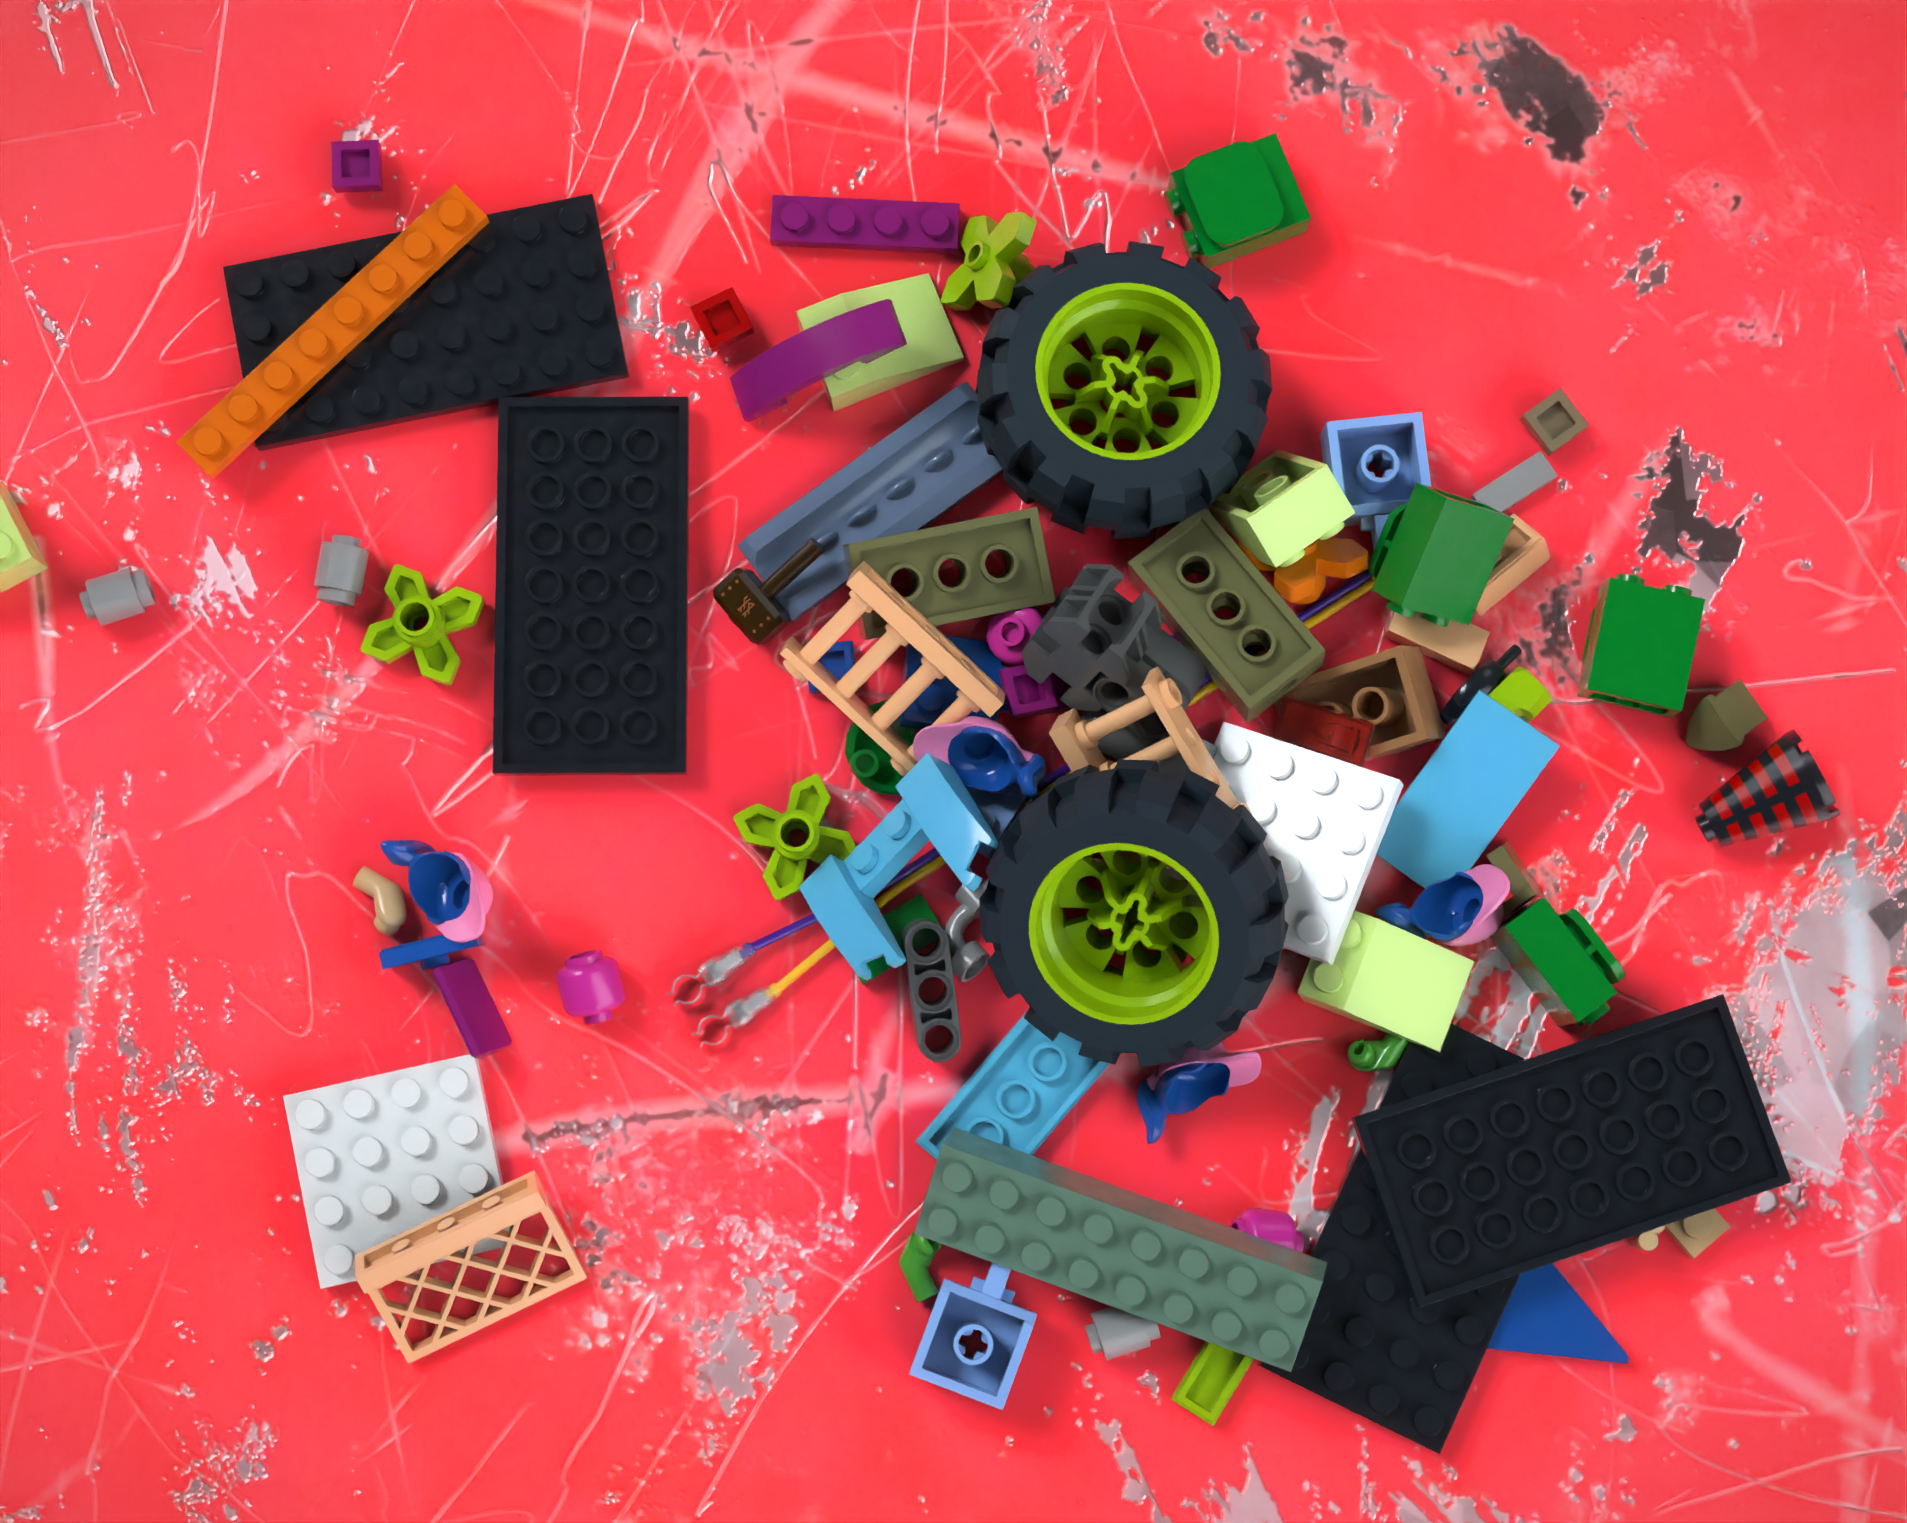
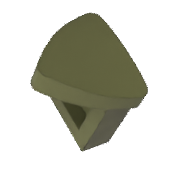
[1686,679,1768,751]
[1486,841,1542,918]

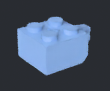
[1319,412,1431,551]
[909,1263,1037,1410]

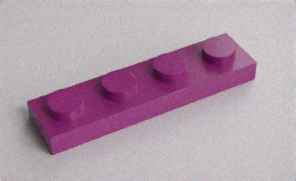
[770,195,960,254]

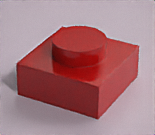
[690,287,754,353]

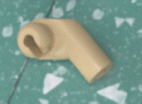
[352,866,407,935]

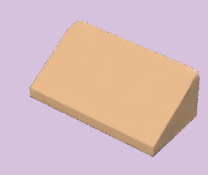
[1475,513,1550,616]
[1383,611,1490,676]

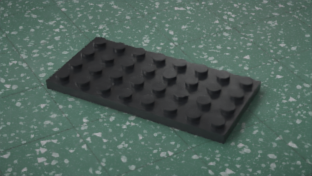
[223,194,629,451]
[493,397,690,776]
[1351,994,1792,1308]
[1258,1024,1526,1454]

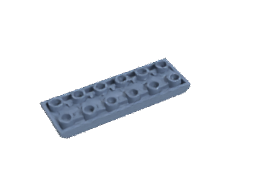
[738,382,1004,623]

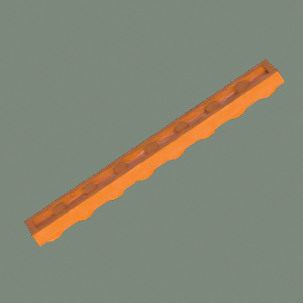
[176,183,490,480]

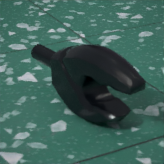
[1440,644,1522,724]

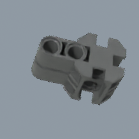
[1021,564,1206,743]

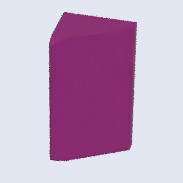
[432,959,512,1059]

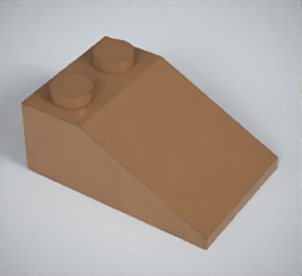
[1275,645,1446,765]

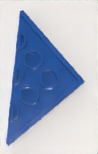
[1487,1263,1629,1364]

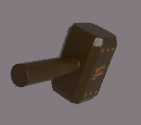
[713,538,825,645]

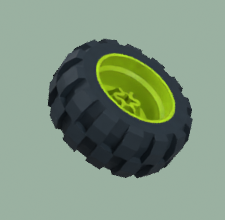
[975,241,1272,539]
[980,759,1289,1067]

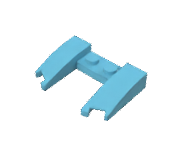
[799,752,999,980]

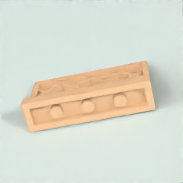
[355,1170,587,1364]

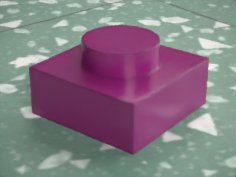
[331,140,383,193]

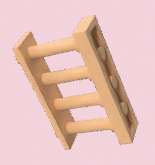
[780,561,1005,777]
[1049,666,1252,873]

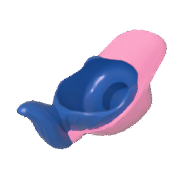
[913,716,1047,797]
[380,840,493,943]
[1375,864,1510,946]
[1137,1042,1262,1144]

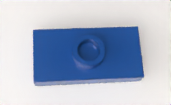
[379,934,484,970]

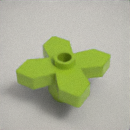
[940,212,1037,311]
[360,564,485,686]
[733,774,856,901]

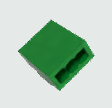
[1164,133,1311,269]
[1368,483,1514,627]
[1577,574,1705,718]
[1490,897,1625,1028]

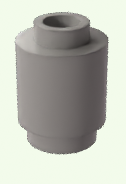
[313,534,369,607]
[79,567,156,626]
[1084,1306,1161,1361]

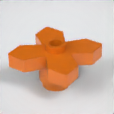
[1237,538,1368,604]

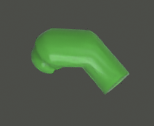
[1347,1033,1409,1073]
[899,1232,941,1303]

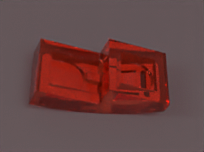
[1272,695,1376,768]

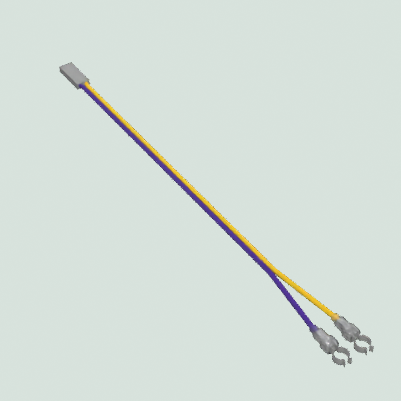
[666,451,1558,1047]

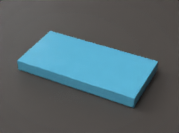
[1376,689,1560,888]
[915,1010,1110,1160]

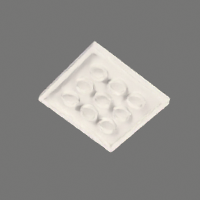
[1153,722,1403,965]
[283,1054,515,1289]

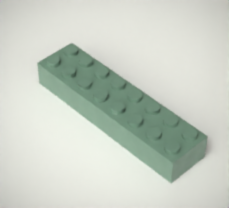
[914,1127,1328,1372]

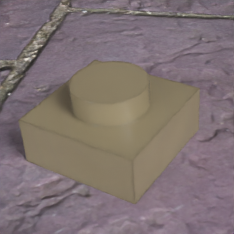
[1519,388,1589,457]

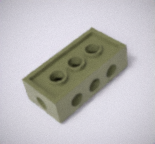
[842,507,1056,640]
[1128,508,1326,723]

